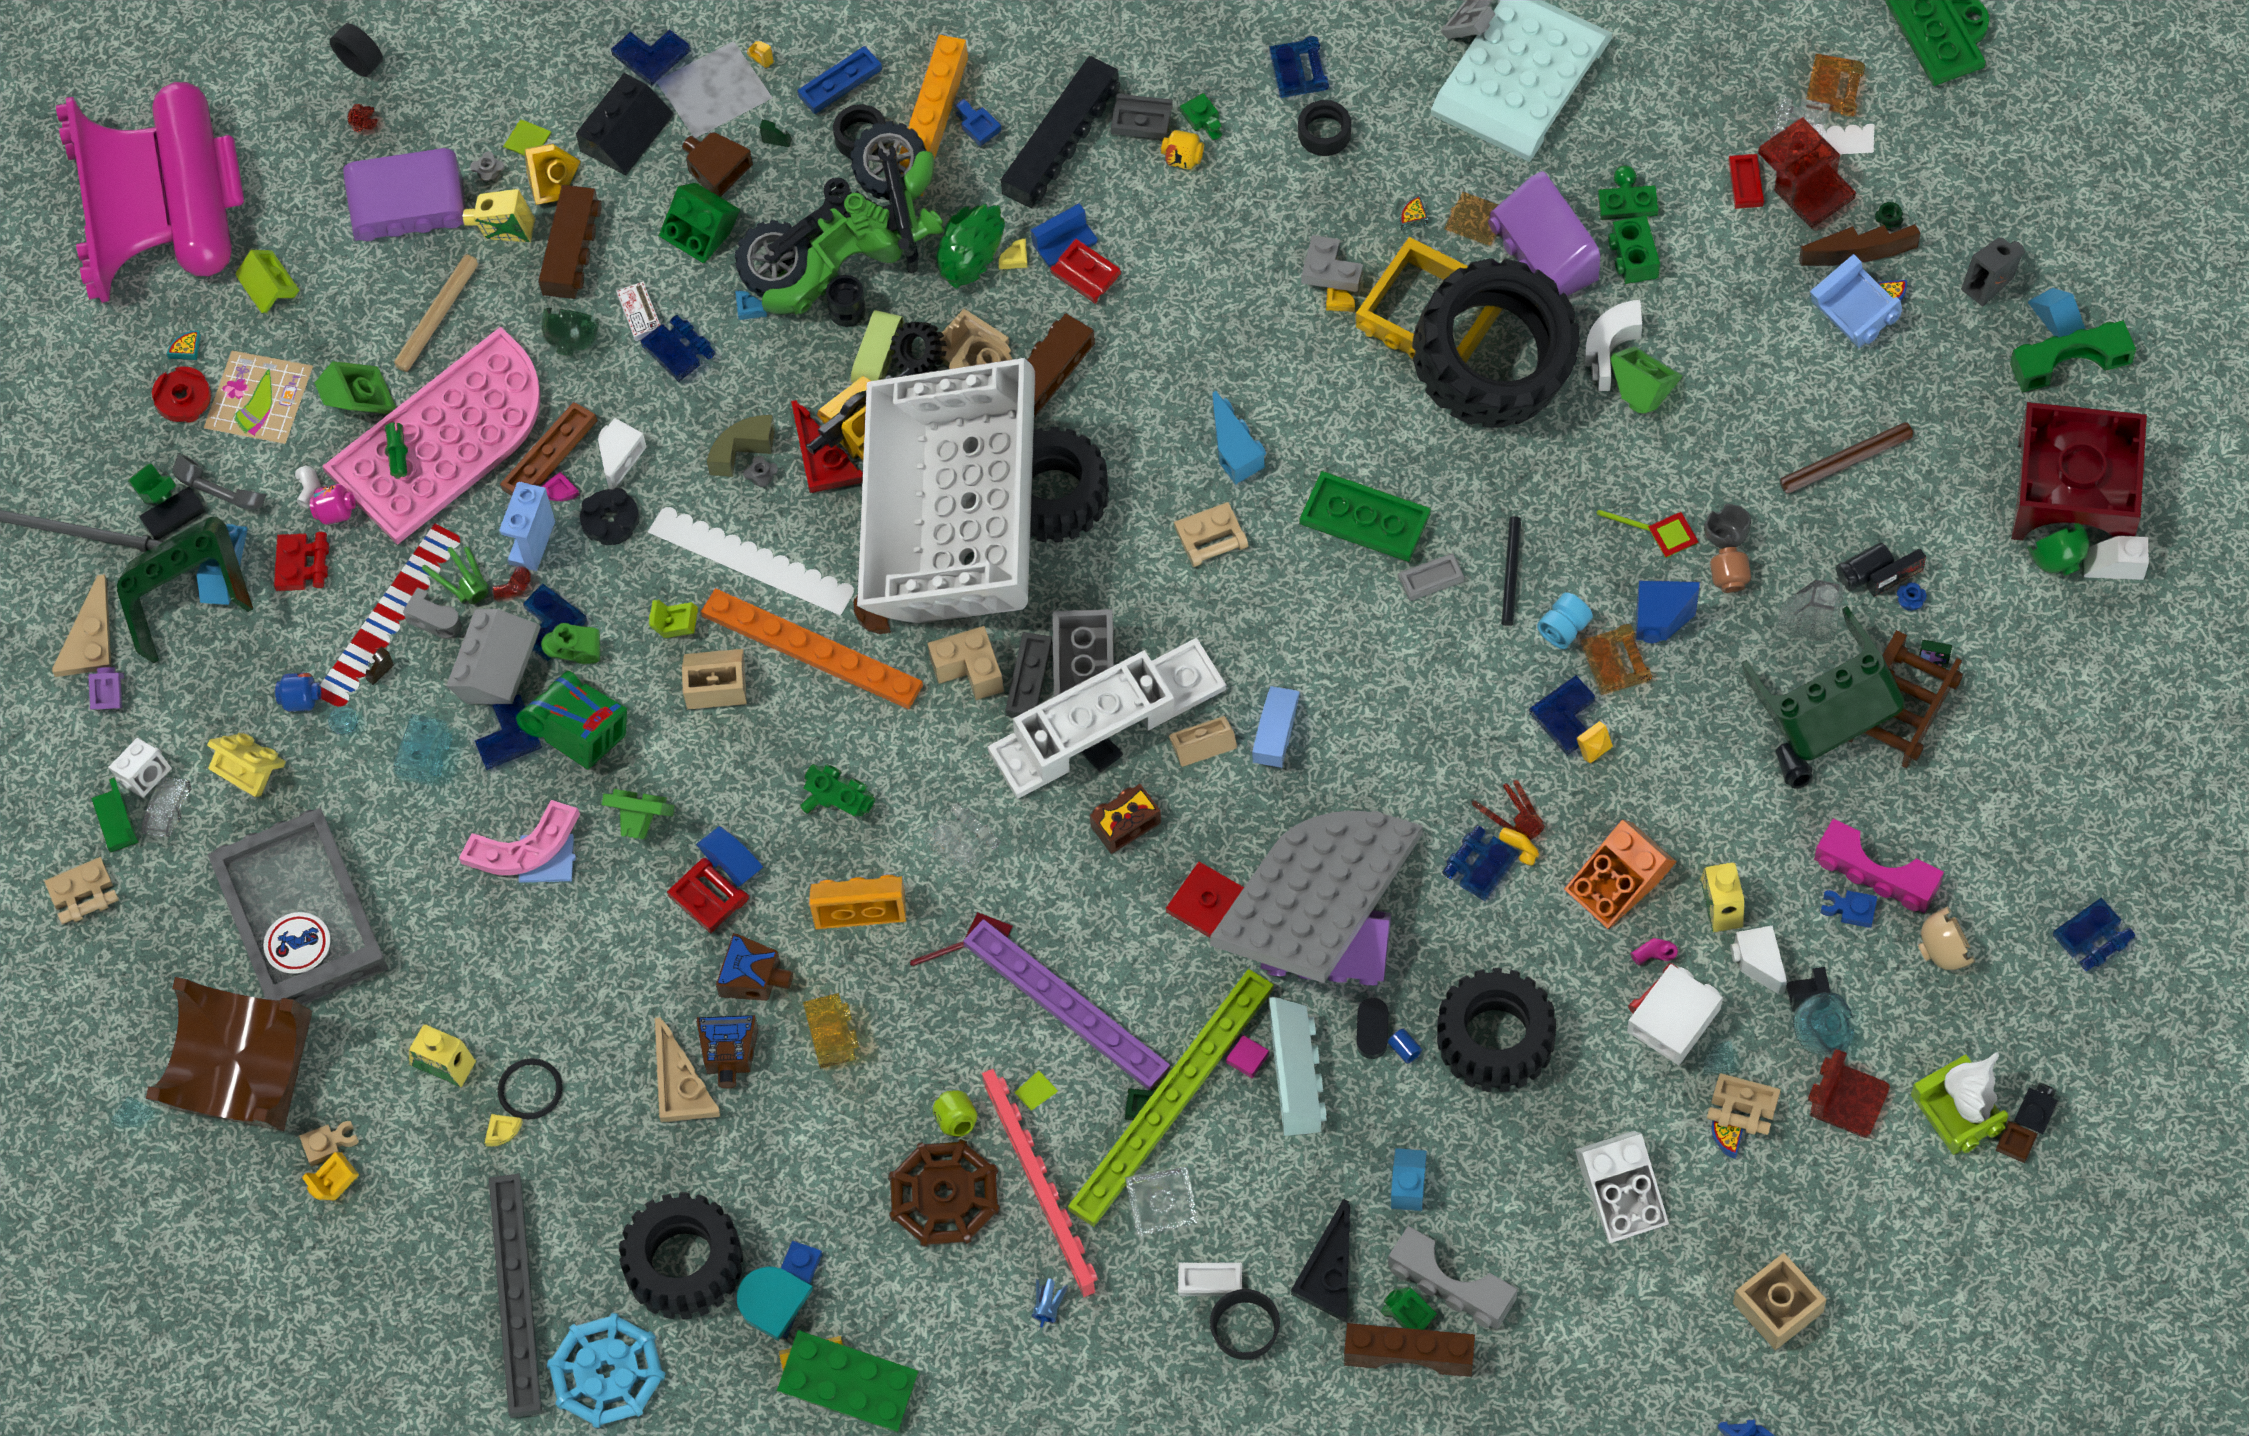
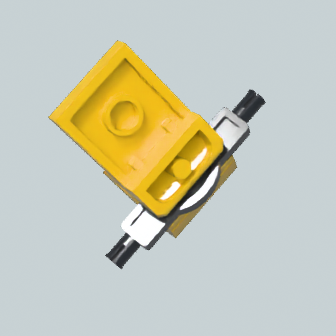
[806,367,914,461]

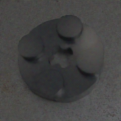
[580,488,639,545]

